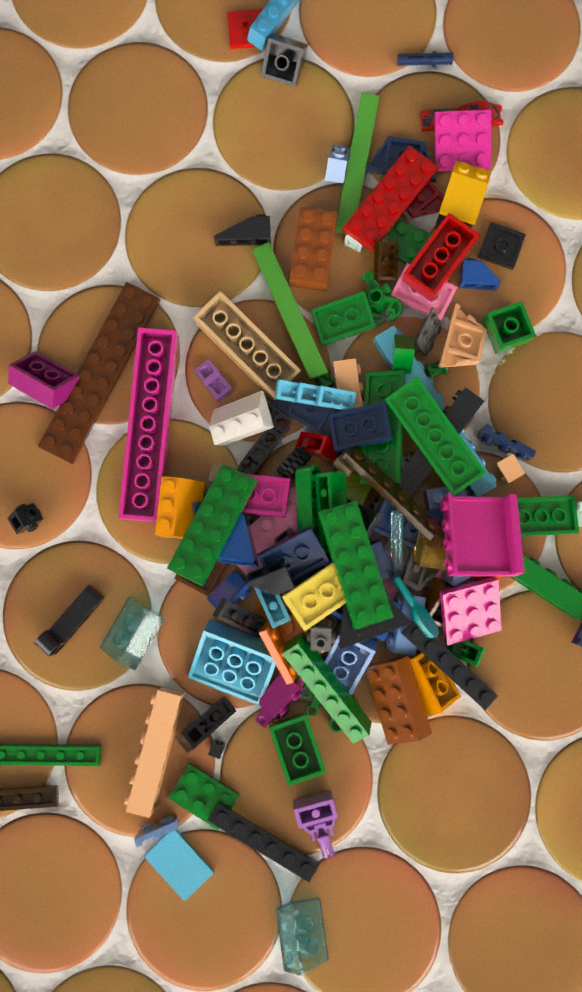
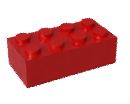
[401,213,480,302]

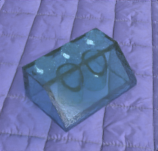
[99,597,165,670]
[276,898,329,976]

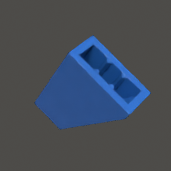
[217,513,259,568]

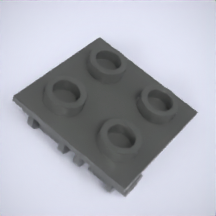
[414,307,442,357]

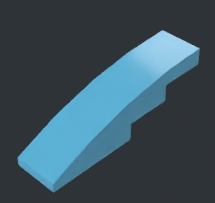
[274,379,357,410]

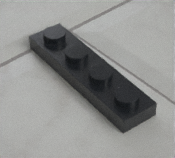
[213,597,267,639]

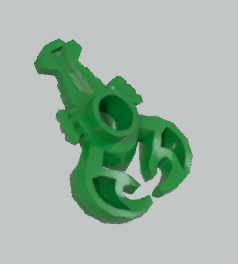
[362,270,403,327]

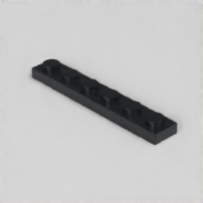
[401,619,498,711]
[208,801,319,882]

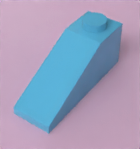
[255,588,291,629]

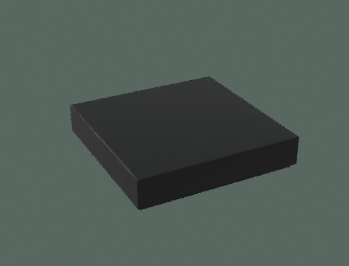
[478,222,526,270]

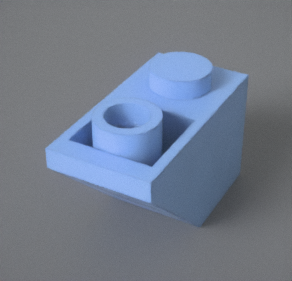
[325,145,349,183]

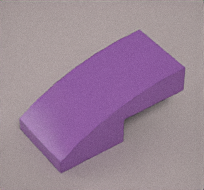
[194,359,233,402]

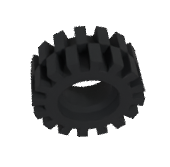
[277,446,311,479]

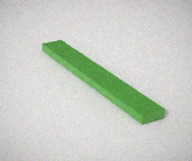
[335,93,379,234]
[252,242,328,381]

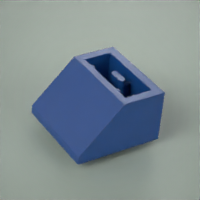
[207,570,251,609]

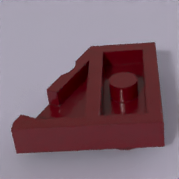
[406,180,444,219]

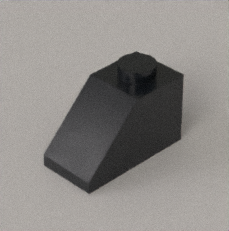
[247,559,295,595]

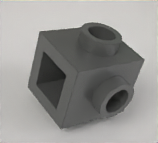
[307,620,335,653]

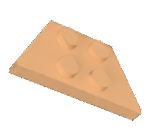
[438,304,487,368]

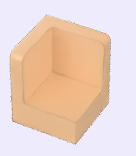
[497,454,525,485]

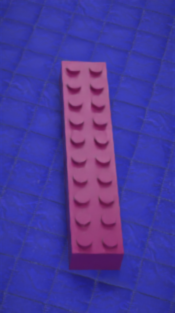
[118,327,179,522]

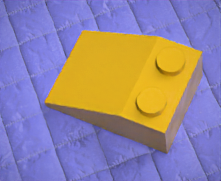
[439,161,491,225]

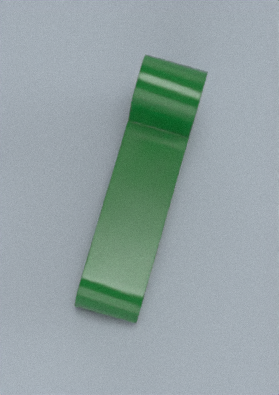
[295,464,322,541]

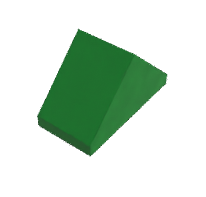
[392,335,415,374]
[447,640,485,667]

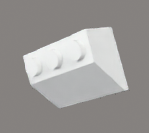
[209,391,274,446]

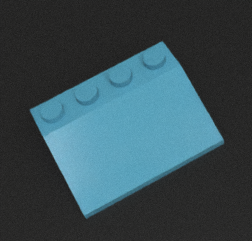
[188,620,276,706]

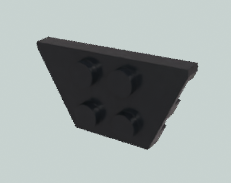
[337,597,412,650]

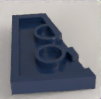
[476,424,536,461]

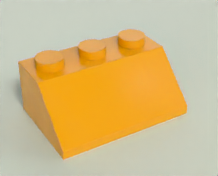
[155,476,205,539]
[409,651,461,717]

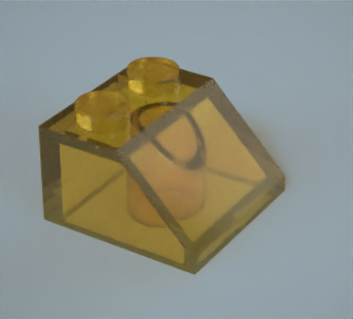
[412,529,447,571]

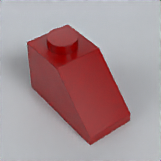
[295,431,339,462]

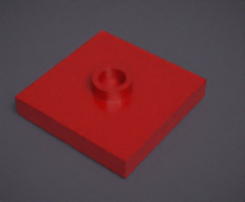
[227,9,263,49]

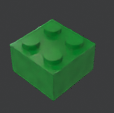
[482,301,536,354]

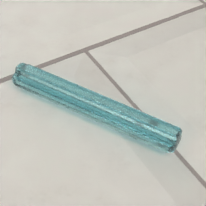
[391,510,403,582]

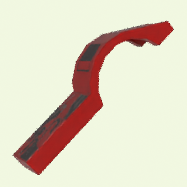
[420,101,504,132]

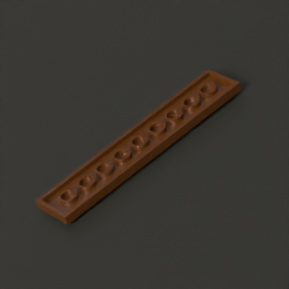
[38,282,160,464]

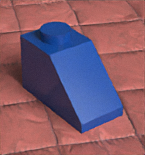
[459,258,500,290]

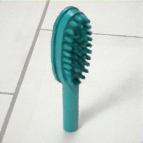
[393,576,439,638]

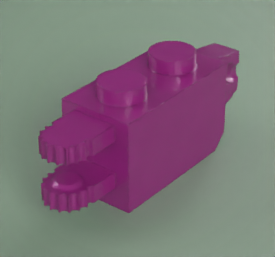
[255,673,305,728]

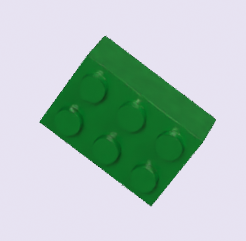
[269,712,326,786]

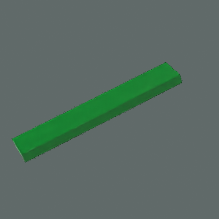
[0,744,102,766]

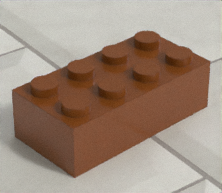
[290,207,337,291]
[366,656,432,745]

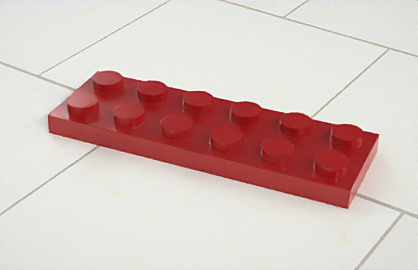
[342,145,439,252]

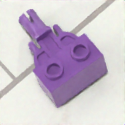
[293,790,338,858]

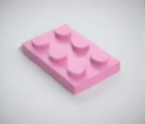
[391,263,458,321]

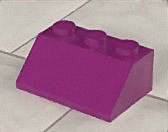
[8,351,80,409]

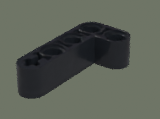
[238,403,290,475]
[34,585,105,657]

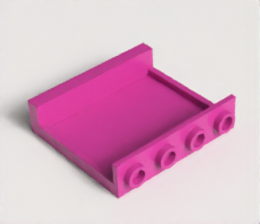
[440,493,525,576]

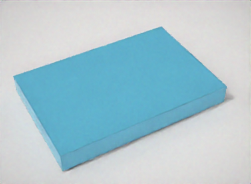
[144,830,214,901]

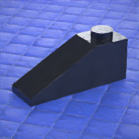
[214,214,271,246]
[175,696,236,753]

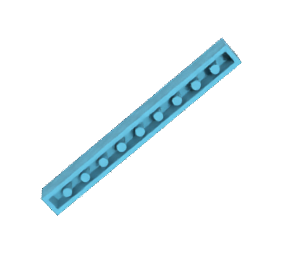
[373,326,497,497]

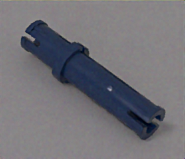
[397,51,453,67]

